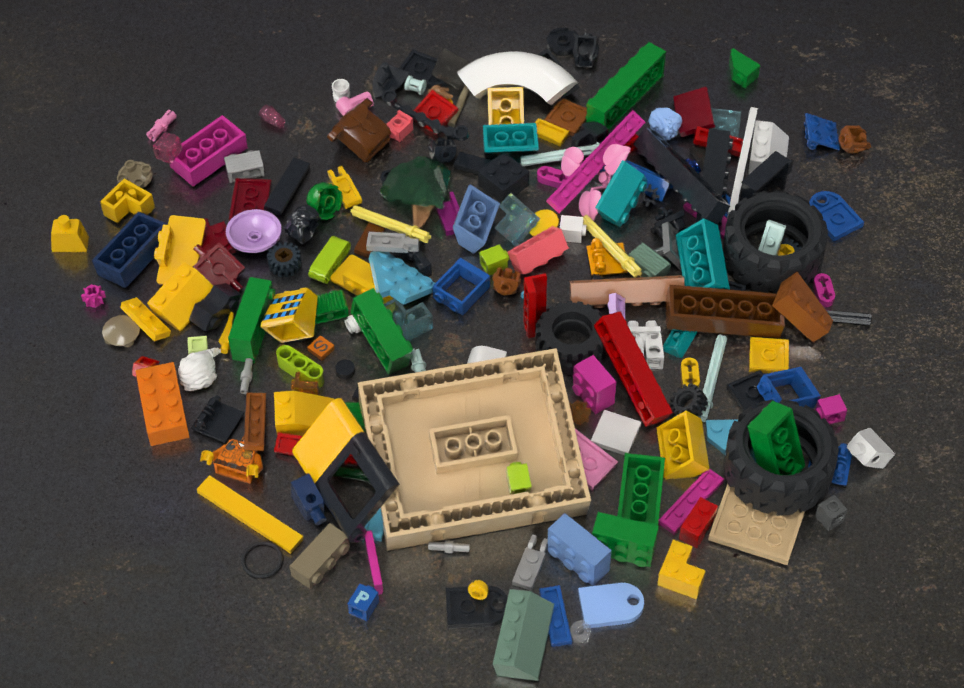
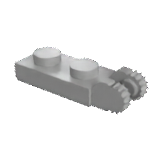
[512,534,548,591]

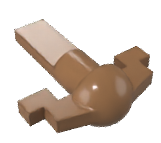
[428,85,453,99]

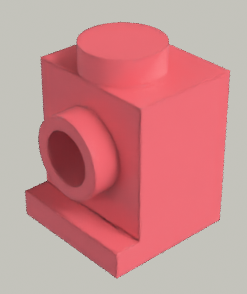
[386,110,413,142]

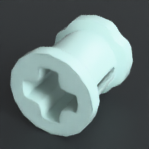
[405,75,427,95]

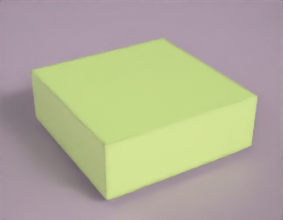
[188,336,208,354]

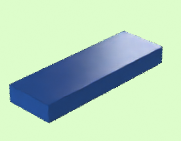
[539,585,572,647]

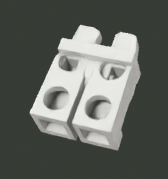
[628,320,664,369]

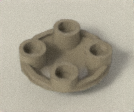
[117,160,153,188]
[102,315,140,347]

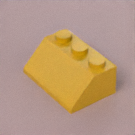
[147,262,213,332]
[656,411,710,479]

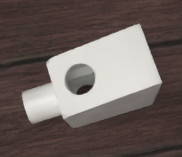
[847,428,895,468]

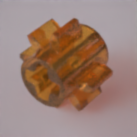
[569,400,591,425]

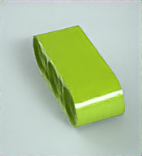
[308,236,351,284]
[276,345,325,389]

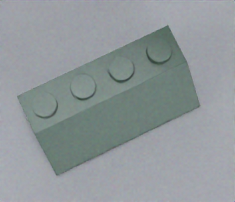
[493,589,554,681]

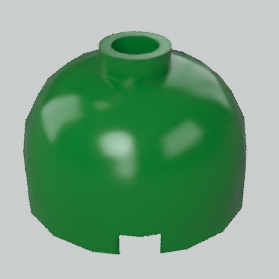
[307,182,343,220]

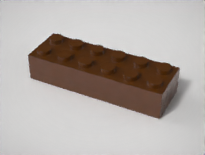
[666,285,785,339]

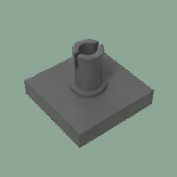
[654,222,682,272]

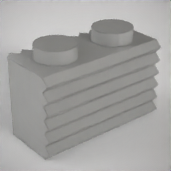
[224,150,265,183]

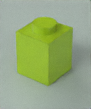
[480,244,509,276]
[506,462,532,495]

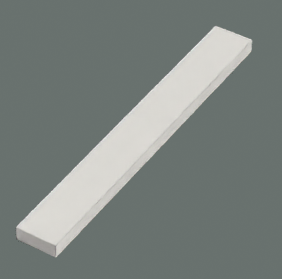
[727,107,758,218]

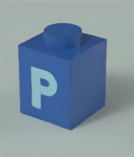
[347,584,379,621]

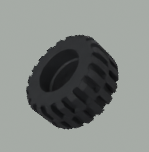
[535,301,607,375]

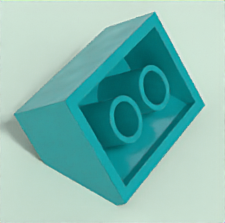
[483,123,539,153]
[595,160,648,228]

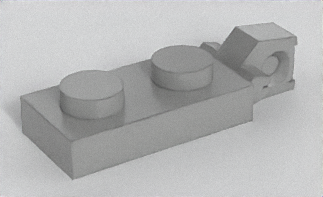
[366,232,420,253]

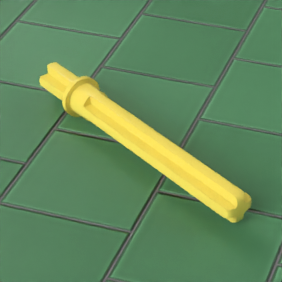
[351,205,431,243]
[583,215,642,278]

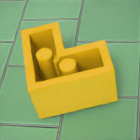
[100,178,155,223]
[658,540,706,599]

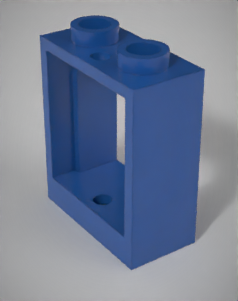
[433,258,490,316]
[757,367,821,409]

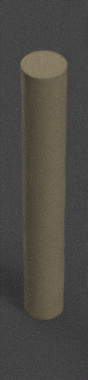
[448,85,470,127]

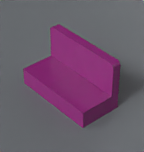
[436,192,460,236]

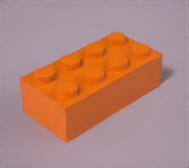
[135,362,190,446]

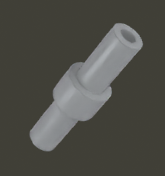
[240,358,253,394]
[428,541,470,553]

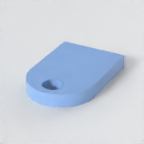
[578,583,644,629]

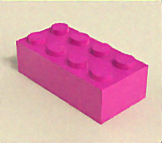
[167,115,248,186]

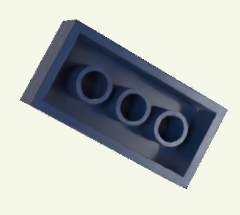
[92,211,167,288]

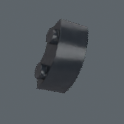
[189,283,242,331]

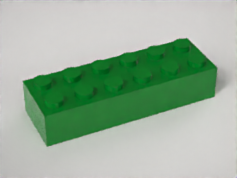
[586,42,666,132]

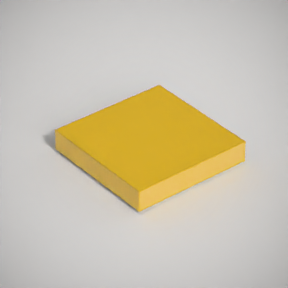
[749,337,789,374]

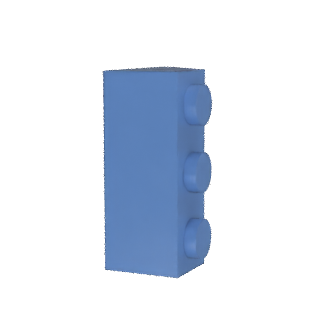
[453,184,500,254]

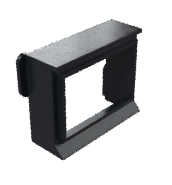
[740,151,793,201]

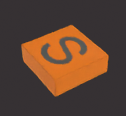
[307,335,335,361]

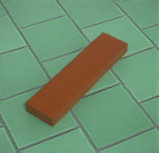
[244,393,266,451]

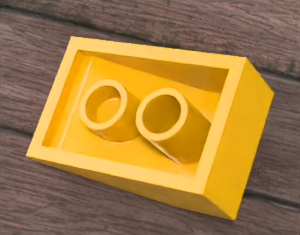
[488,87,524,125]
[274,391,334,436]

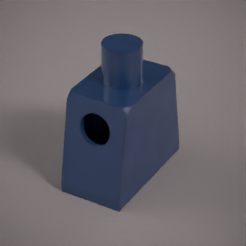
[291,473,326,525]

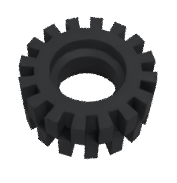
[669,384,708,416]

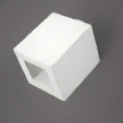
[560,215,586,243]

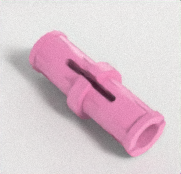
[146,110,177,141]

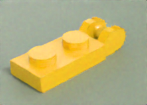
[327,166,362,209]

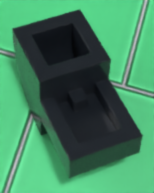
[571,122,608,147]

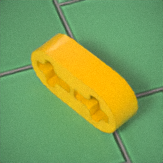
[680,358,700,388]

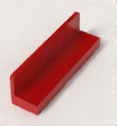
[523,273,547,338]

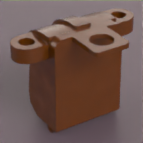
[327,98,391,162]

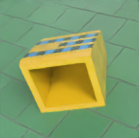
[260,288,318,343]

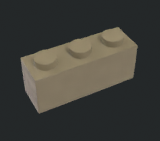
[290,523,350,589]

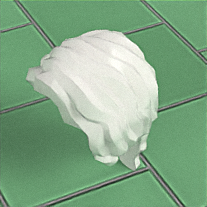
[178,347,221,391]

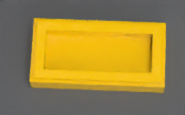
[535,118,569,147]

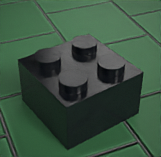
[478,152,529,205]

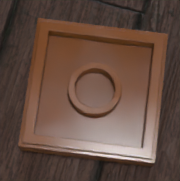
[544,99,587,137]

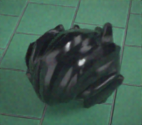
[283,205,320,244]

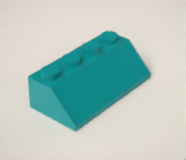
[676,219,730,290]

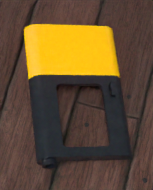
[292,398,400,542]

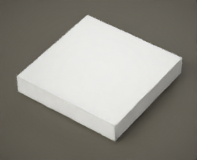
[591,410,641,455]

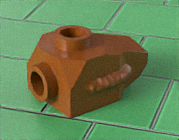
[839,125,871,153]
[493,267,521,295]

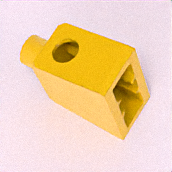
[51,215,89,252]

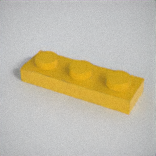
[120,297,171,342]

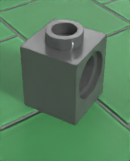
[815,495,847,531]

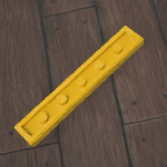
[197,475,304,554]

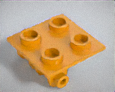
[586,238,629,276]

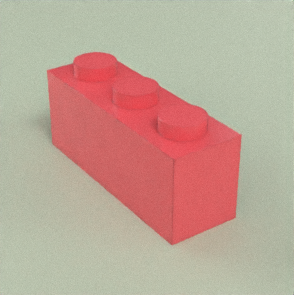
[507,226,569,275]

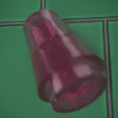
[259,105,286,128]

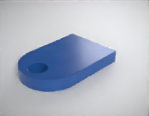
[809,191,864,241]

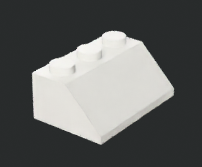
[748,120,789,175]

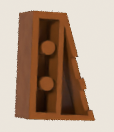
[772,272,833,342]

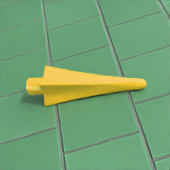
[218,312,234,354]

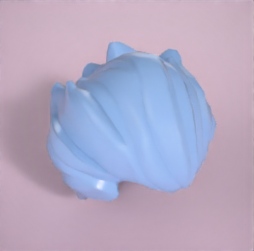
[648,107,682,141]

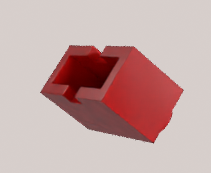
[679,497,718,549]

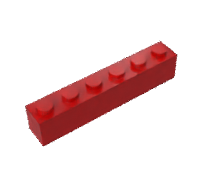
[594,311,673,427]

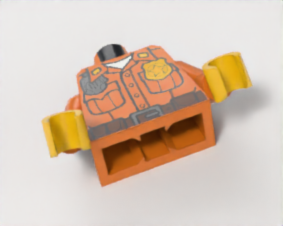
[200,436,263,484]

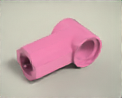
[336,92,374,116]

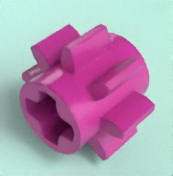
[81,284,106,308]

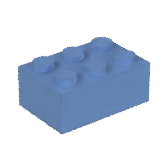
[547,513,611,586]

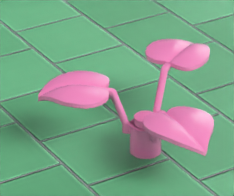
[561,144,631,221]

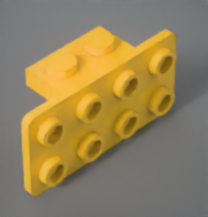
[154,215,206,285]
[330,255,399,312]

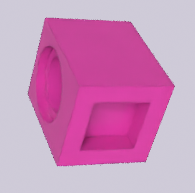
[814,394,847,424]

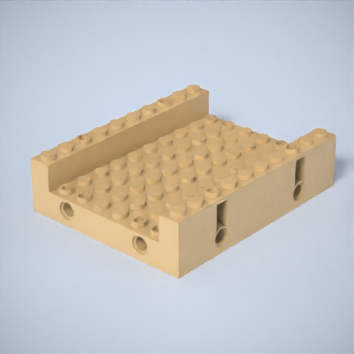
[358,348,591,551]

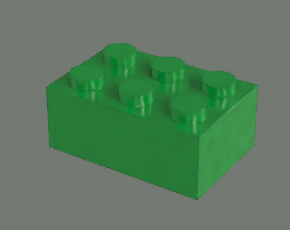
[592,512,659,567]

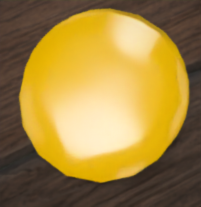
[526,209,560,237]

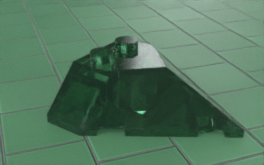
[380,156,451,209]

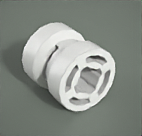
[332,79,350,102]

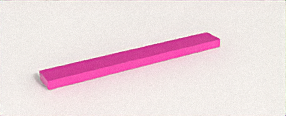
[546,110,645,213]

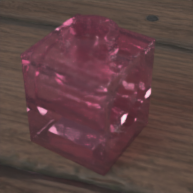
[153,132,182,164]

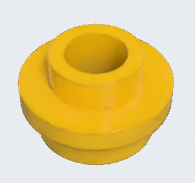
[468,580,488,600]

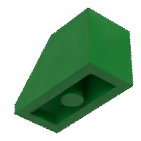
[729,48,760,88]

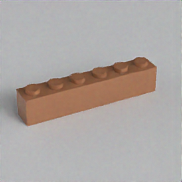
[569,275,684,308]

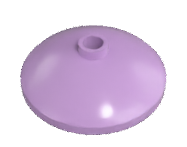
[226,209,282,253]

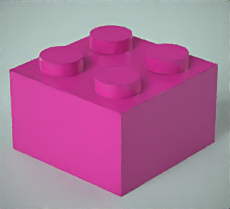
[572,355,616,415]

